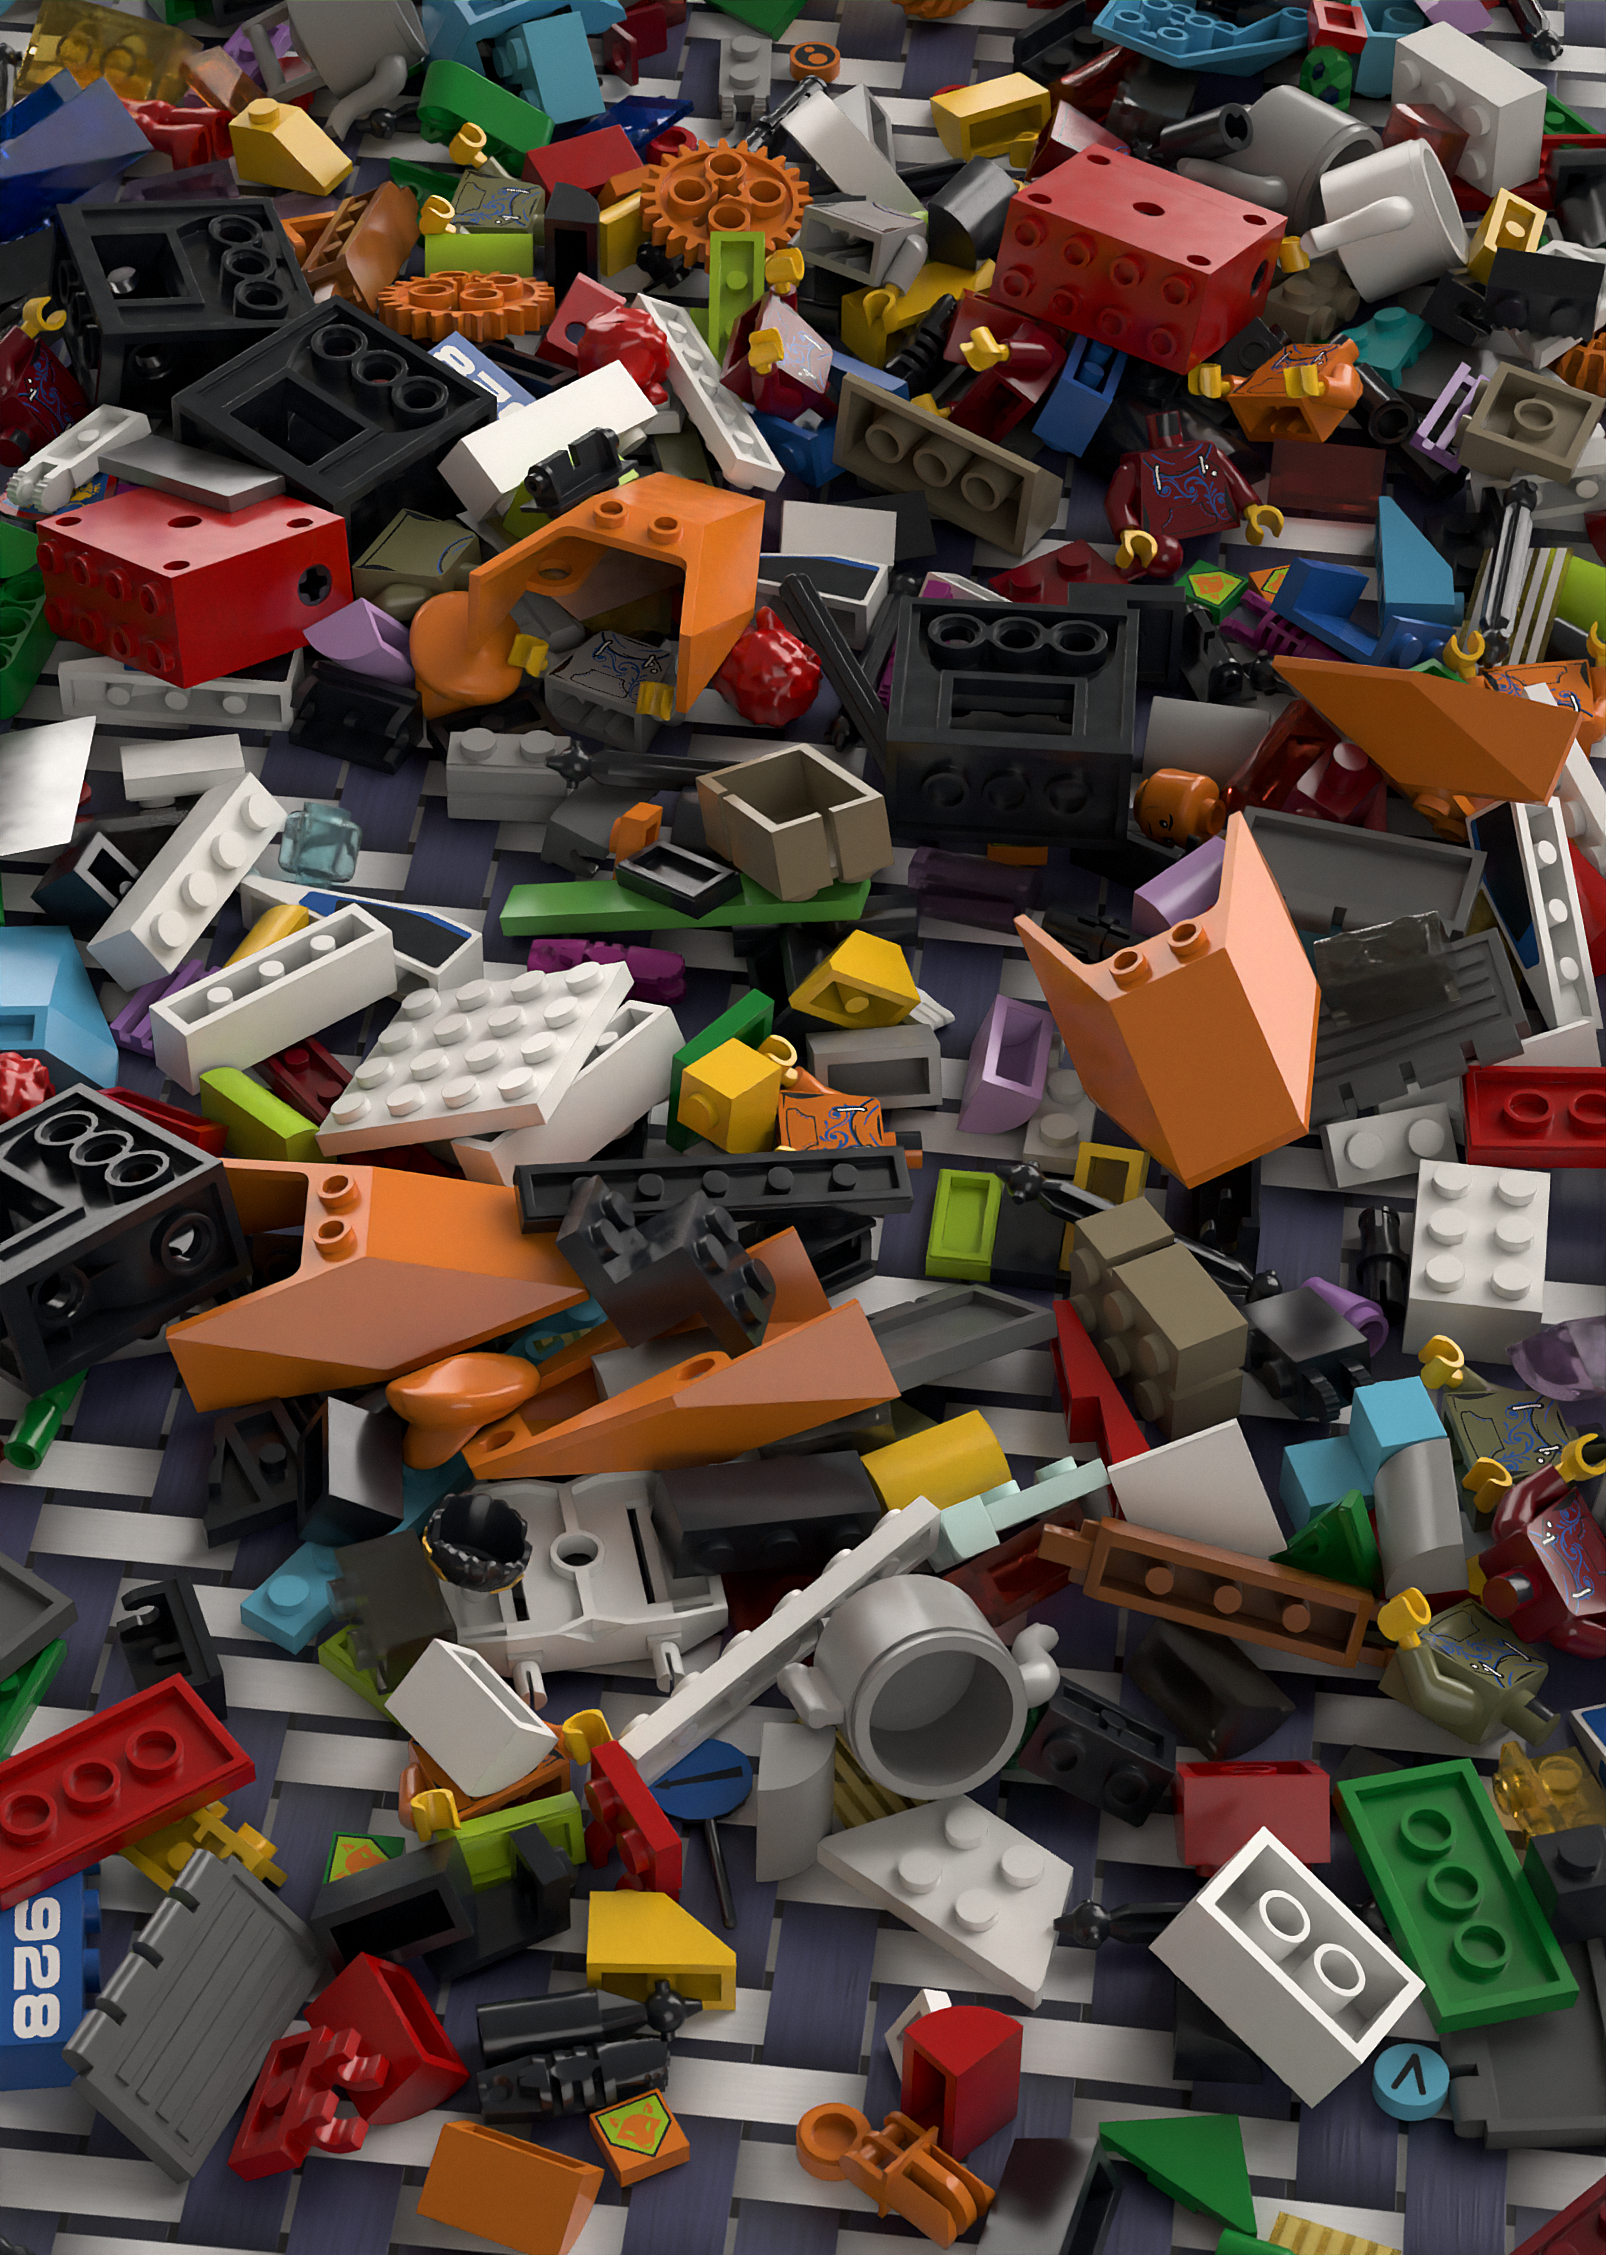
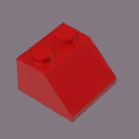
[1170,1760,1331,1877]

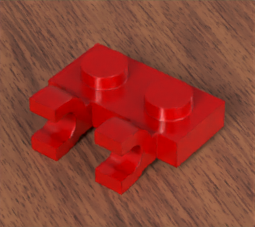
[583,1739,682,1902]
[227,2025,391,2182]

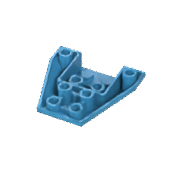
[421,0,627,77]
[1091,0,1309,77]
[0,926,119,1095]

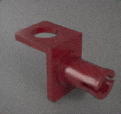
[603,3,668,87]

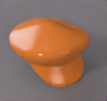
[409,591,524,720]
[385,1352,541,1470]

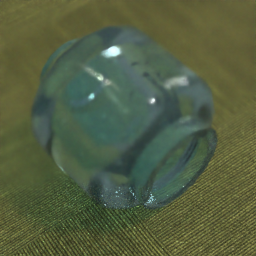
[278,802,362,891]

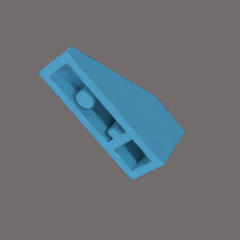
[1374,496,1464,637]

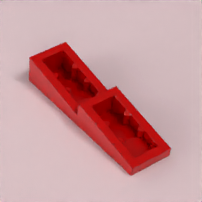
[1049,1300,1151,1522]

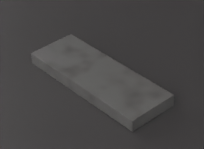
[97,435,286,513]

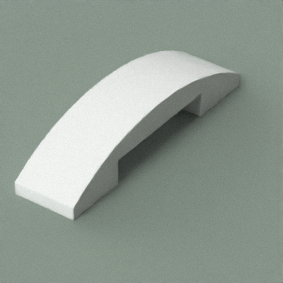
[780,89,926,215]

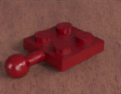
[987,534,1184,605]

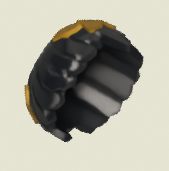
[422,1491,533,1594]

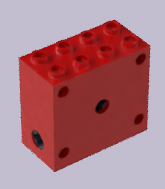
[988,143,1288,375]
[36,486,353,690]

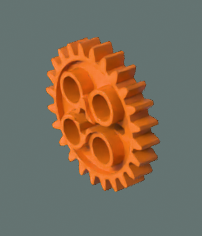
[639,138,813,274]
[378,270,555,342]

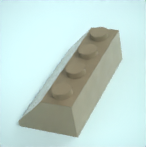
[832,372,1063,558]

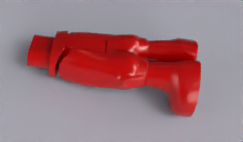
[50,94,235,188]

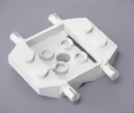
[435,1470,728,1711]

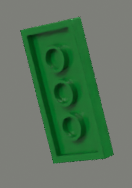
[1331,1757,1580,2035]

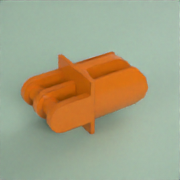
[839,2111,996,2250]

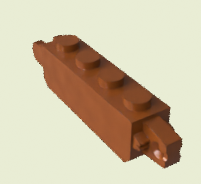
[301,181,421,319]
[1037,1515,1397,1669]

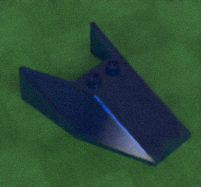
[0,67,154,243]

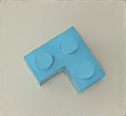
[492,10,606,128]
[1279,1376,1447,1533]

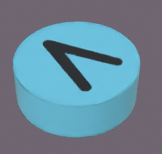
[1372,2043,1449,2121]

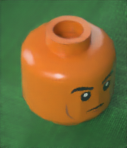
[1133,768,1226,851]

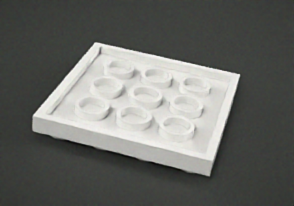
[314,961,634,1157]

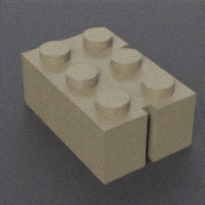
[695,743,895,902]
[1067,1196,1249,1443]

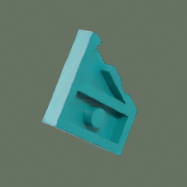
[1339,307,1433,390]

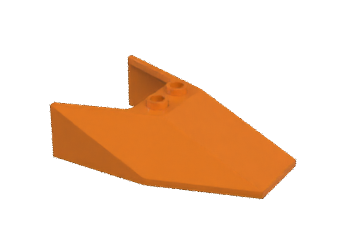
[467,472,765,714]
[1271,655,1606,853]
[1013,811,1321,1189]
[165,1158,590,1413]
[459,1226,901,1480]

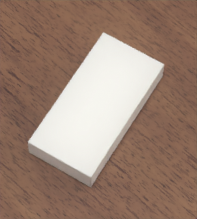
[778,500,897,572]

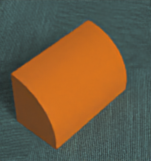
[415,2119,605,2255]

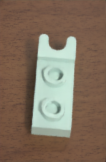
[927,1456,1111,1573]

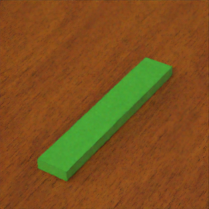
[499,873,871,937]

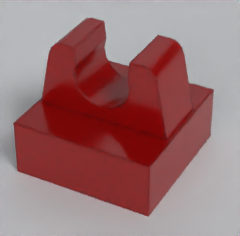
[1306,0,1368,57]

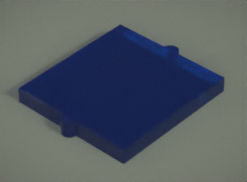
[573,95,695,150]

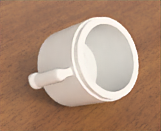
[1276,138,1469,303]

